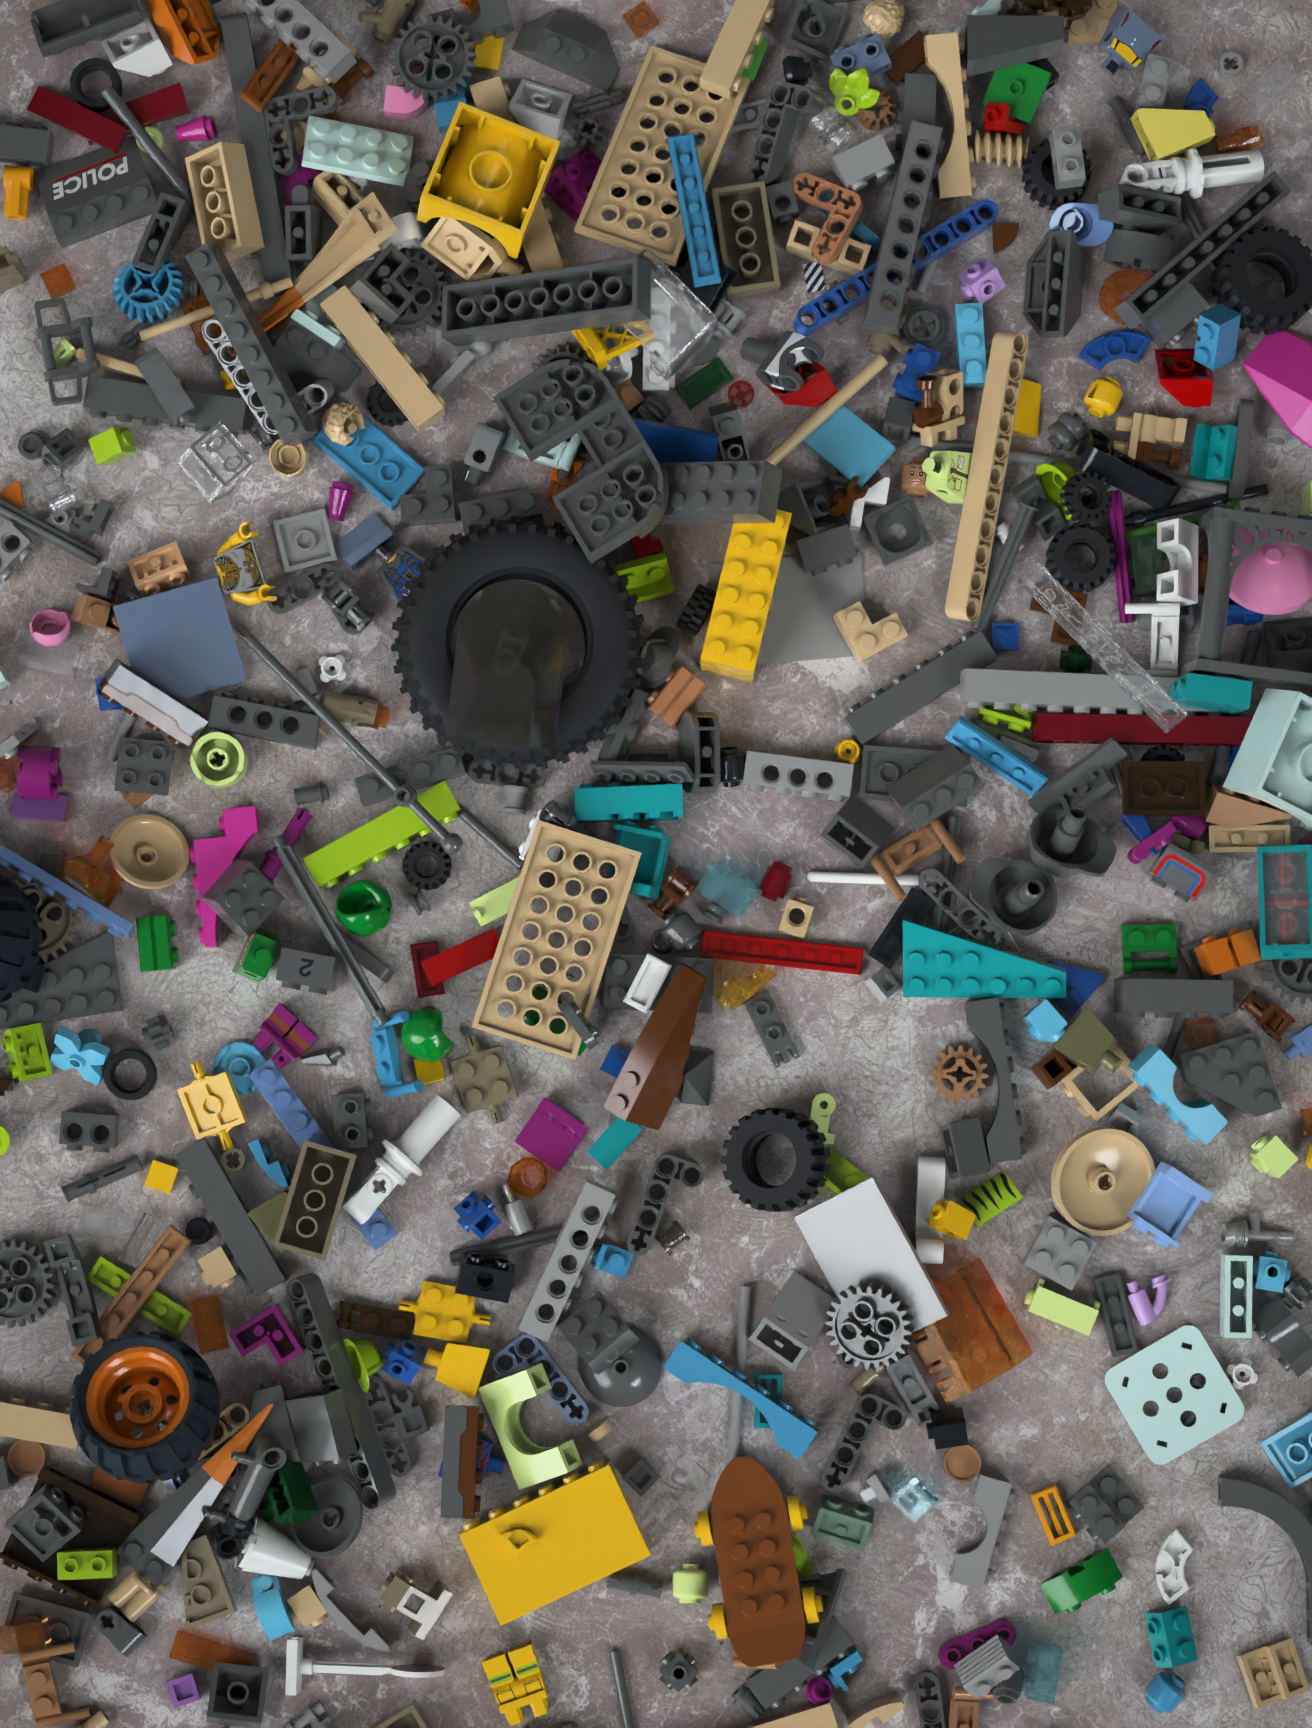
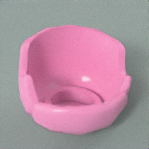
[29,609,71,646]

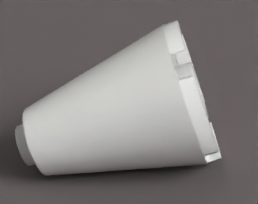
[235,1517,314,1579]

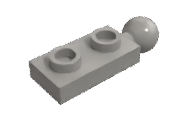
[431,342,492,397]

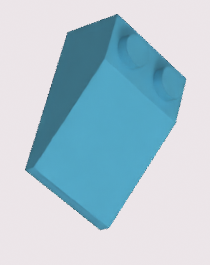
[1260,1409,1312,1490]

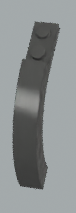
[1218,1476,1312,1645]

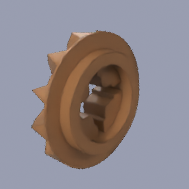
[855,87,897,131]

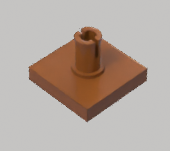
[89,1467,150,1508]

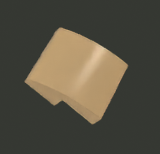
[1236,1637,1310,1709]
[846,1694,905,1728]

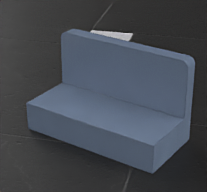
[334,513,395,571]

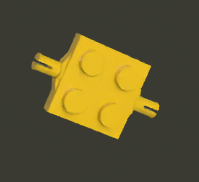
[177,1060,248,1150]
[399,1281,491,1344]

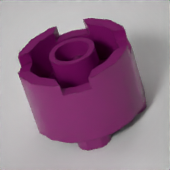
[17,746,63,800]

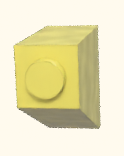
[1130,108,1216,162]

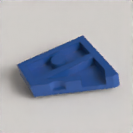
[1047,960,1106,1017]

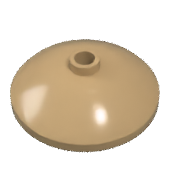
[108,814,189,889]

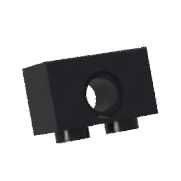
[454,1252,515,1303]

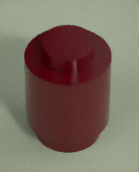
[758,860,793,902]

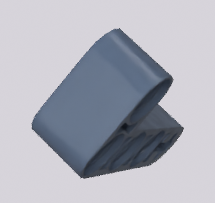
[493,1333,589,1424]

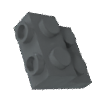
[1067,1465,1145,1544]
[4,1484,85,1562]

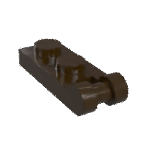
[336,1300,415,1340]

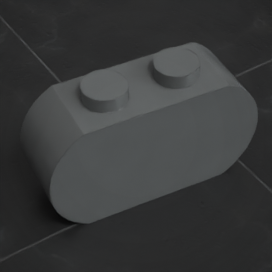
[679,712,721,793]

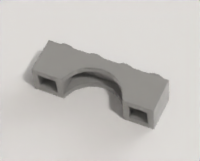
[948,1473,1015,1590]

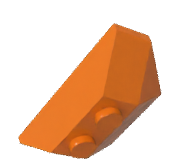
[148,0,222,65]

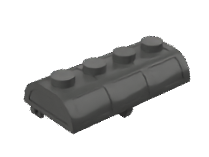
[31,0,143,58]

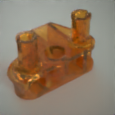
[57,835,125,910]

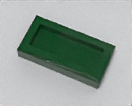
[675,357,734,410]

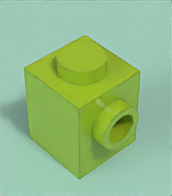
[88,427,137,465]

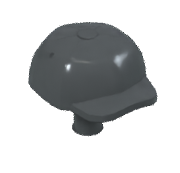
[1027,805,1116,878]
[969,858,1057,936]

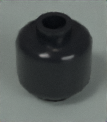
[720,747,746,787]

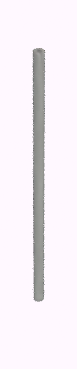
[718,1286,752,1587]

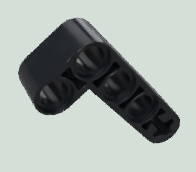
[1075,429,1181,511]

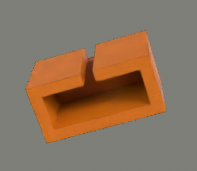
[1194,927,1261,979]

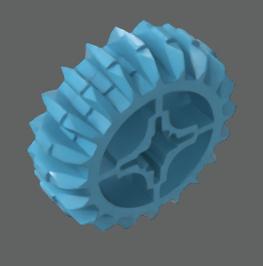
[112,258,184,324]

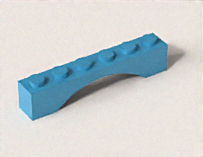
[663,1338,818,1459]

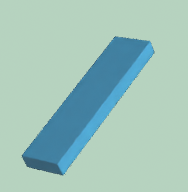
[945,715,1049,797]

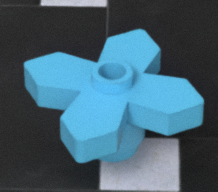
[50,1026,110,1085]

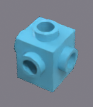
[1252,1251,1291,1293]

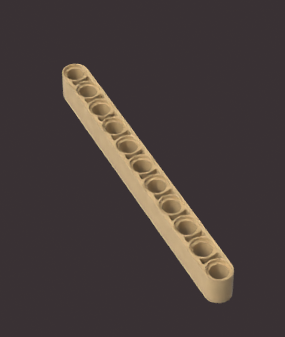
[945,331,1028,621]

